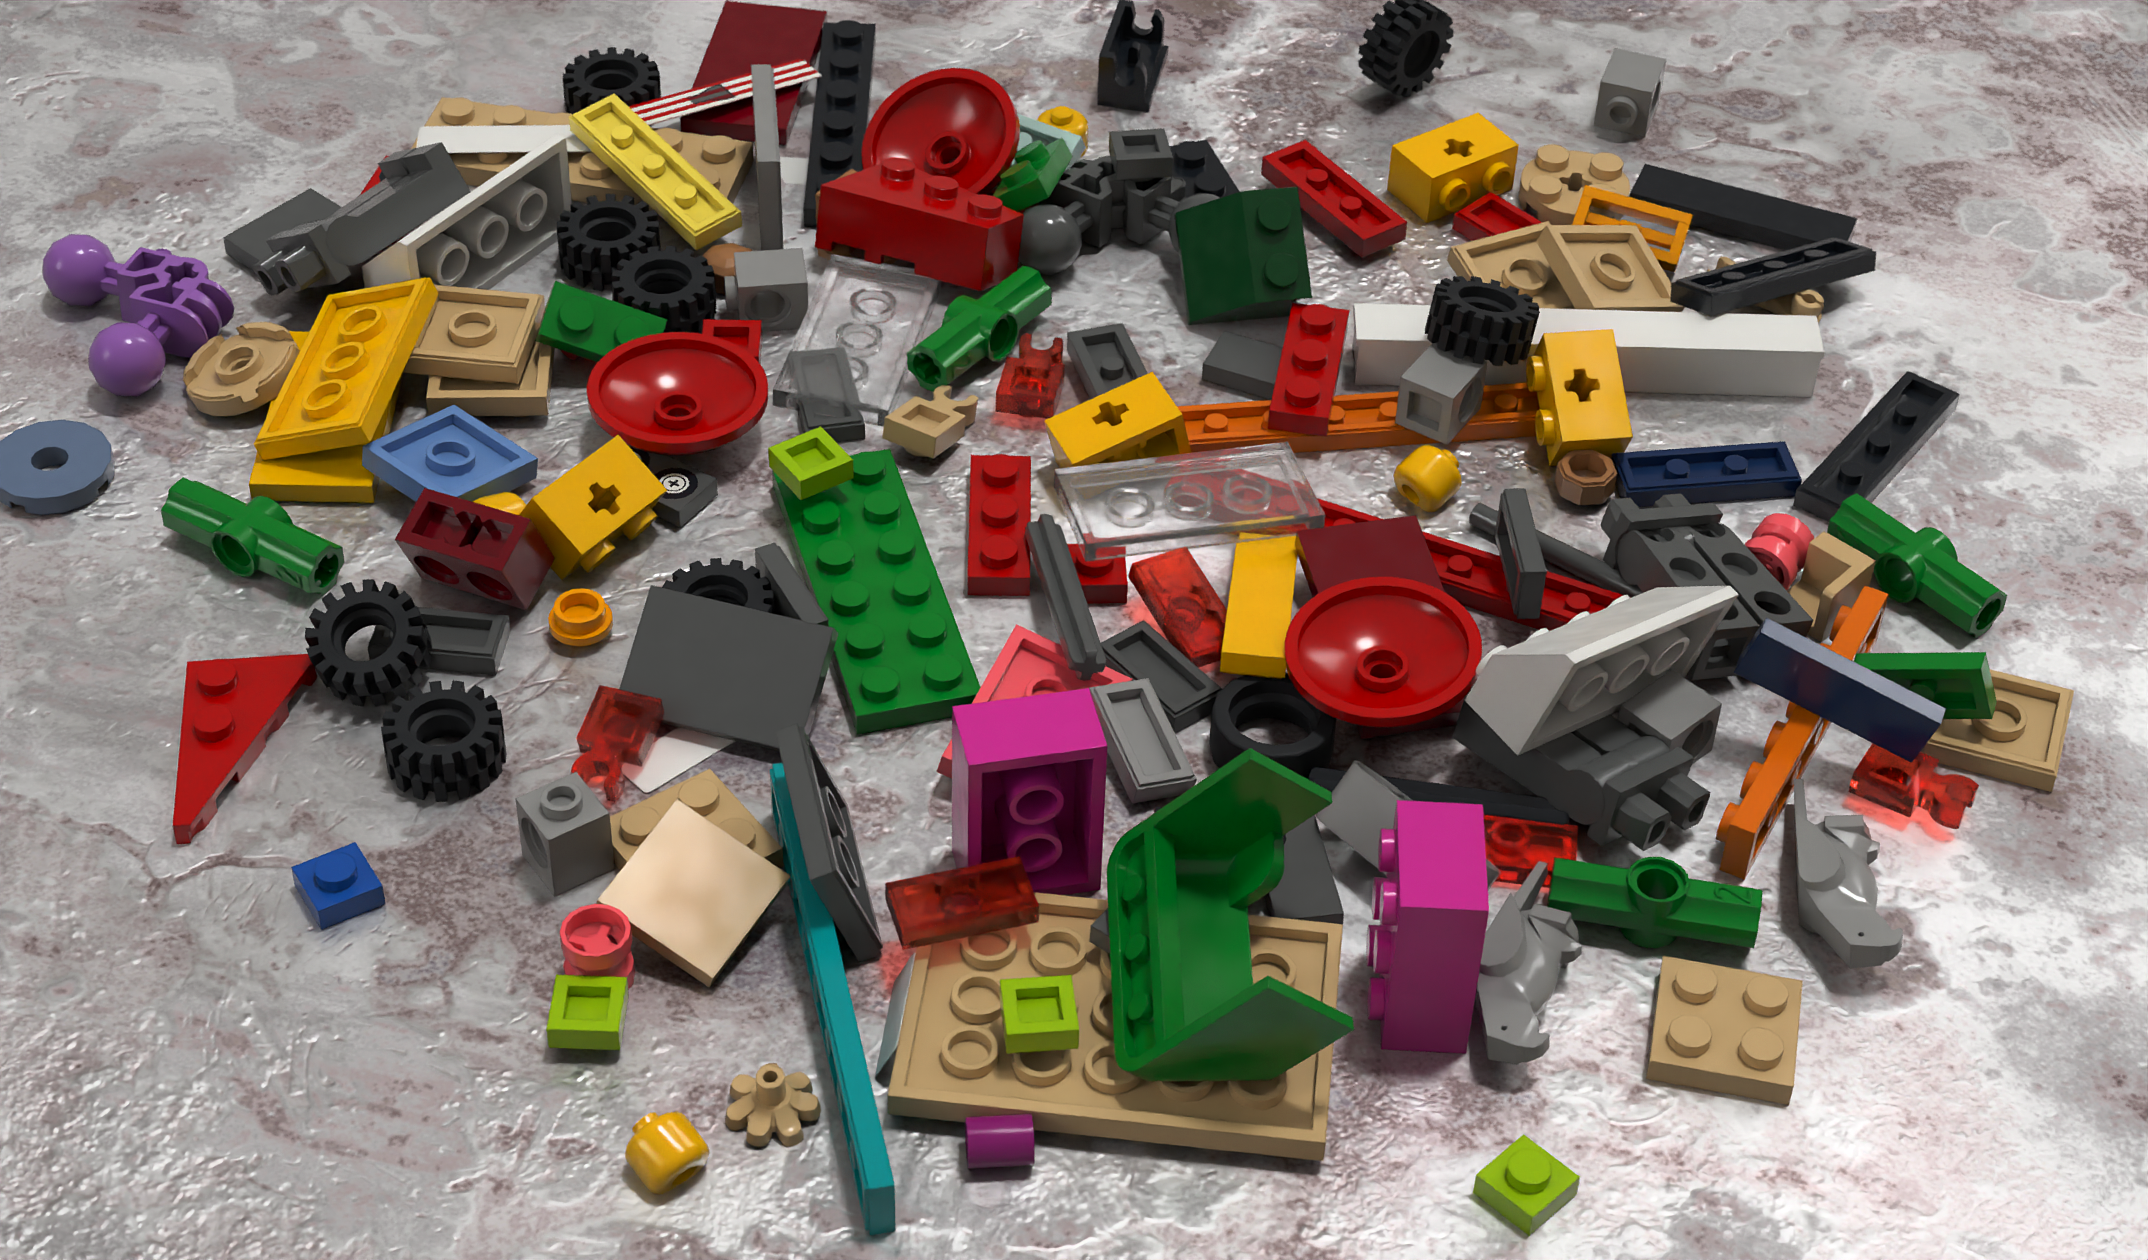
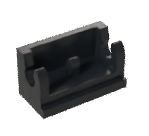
[1097,0,1169,113]

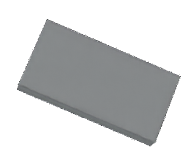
[1089,678,1197,804]

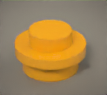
[548,588,613,647]

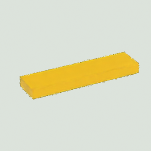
[1220,529,1297,679]

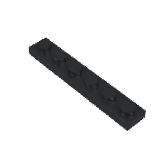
[804,20,876,227]

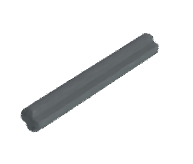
[1025,514,1106,681]

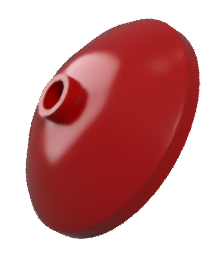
[861,68,1020,195]
[587,332,768,455]
[1285,577,1482,727]

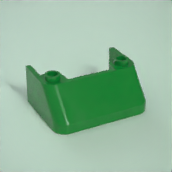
[1107,748,1354,1081]

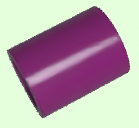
[965,1114,1035,1169]

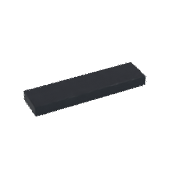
[1629,164,1858,250]
[1670,237,1876,316]
[1793,371,1960,522]

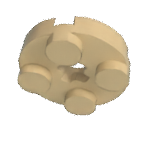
[1518,144,1630,225]

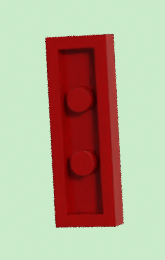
[1261,140,1407,258]
[1268,303,1350,437]
[967,454,1031,596]

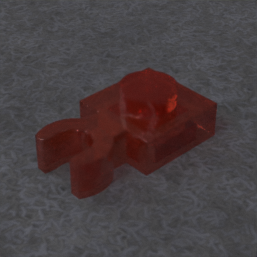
[996,333,1065,419]
[571,685,665,802]
[1848,743,1979,829]

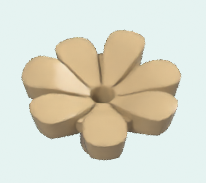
[725,1063,821,1147]

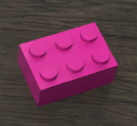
[952,688,1107,895]
[1366,800,1489,1054]

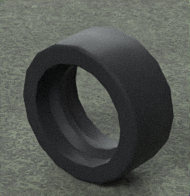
[1209,673,1337,779]

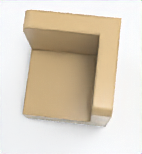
[1787,531,1876,642]

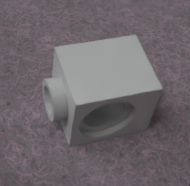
[1593,48,1667,137]
[724,248,809,332]
[1395,343,1487,445]
[1618,669,1722,764]
[515,772,615,897]

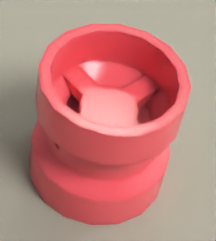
[1745,513,1814,590]
[560,904,635,990]

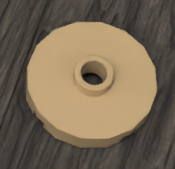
[183,322,300,417]

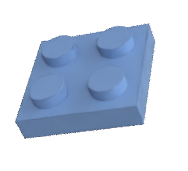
[362,405,538,502]

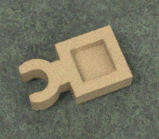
[882,385,978,459]

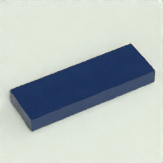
[1611,441,1802,507]
[1734,618,1946,763]

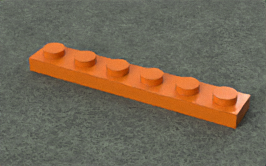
[1716,586,1889,880]

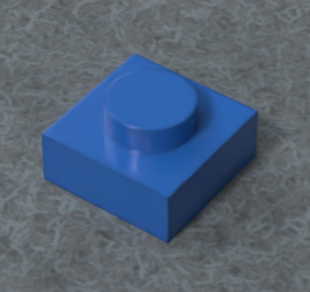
[291,842,386,930]

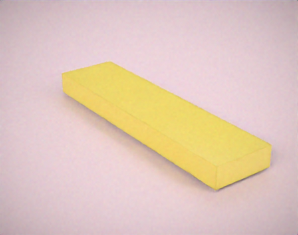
[569,94,742,251]

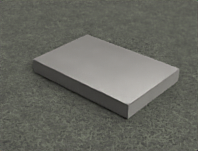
[751,64,784,251]

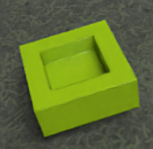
[768,426,854,500]
[546,975,629,1050]
[1000,975,1079,1054]
[1473,1134,1580,1236]

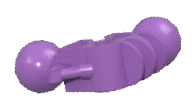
[42,234,234,397]

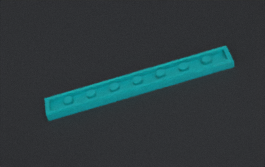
[769,763,896,1236]

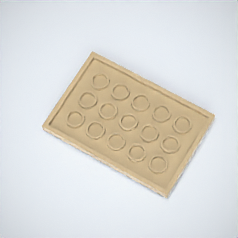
[887,882,1343,1161]

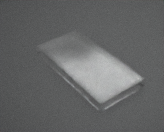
[773,254,942,426]
[1054,442,1325,561]

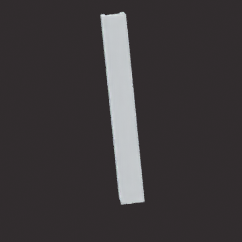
[1352,303,1825,397]

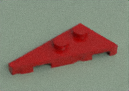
[173,654,317,844]

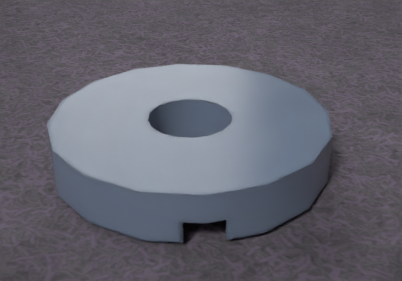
[0,420,115,515]

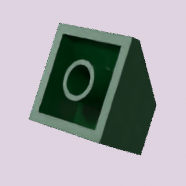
[1174,187,1312,325]

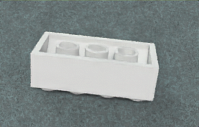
[362,133,572,290]
[1465,586,1739,755]

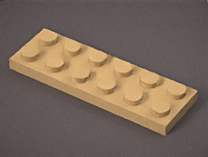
[411,97,754,211]

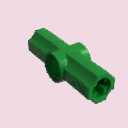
[907,266,1052,392]
[161,477,345,596]
[1827,493,2007,638]
[1547,857,1763,948]

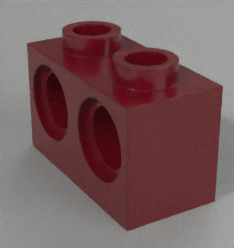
[395,488,555,610]

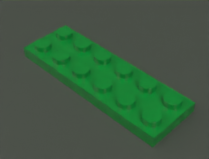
[772,449,981,735]

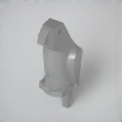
[1794,779,1903,969]
[1474,861,1582,1065]

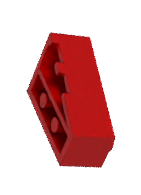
[815,157,1024,291]

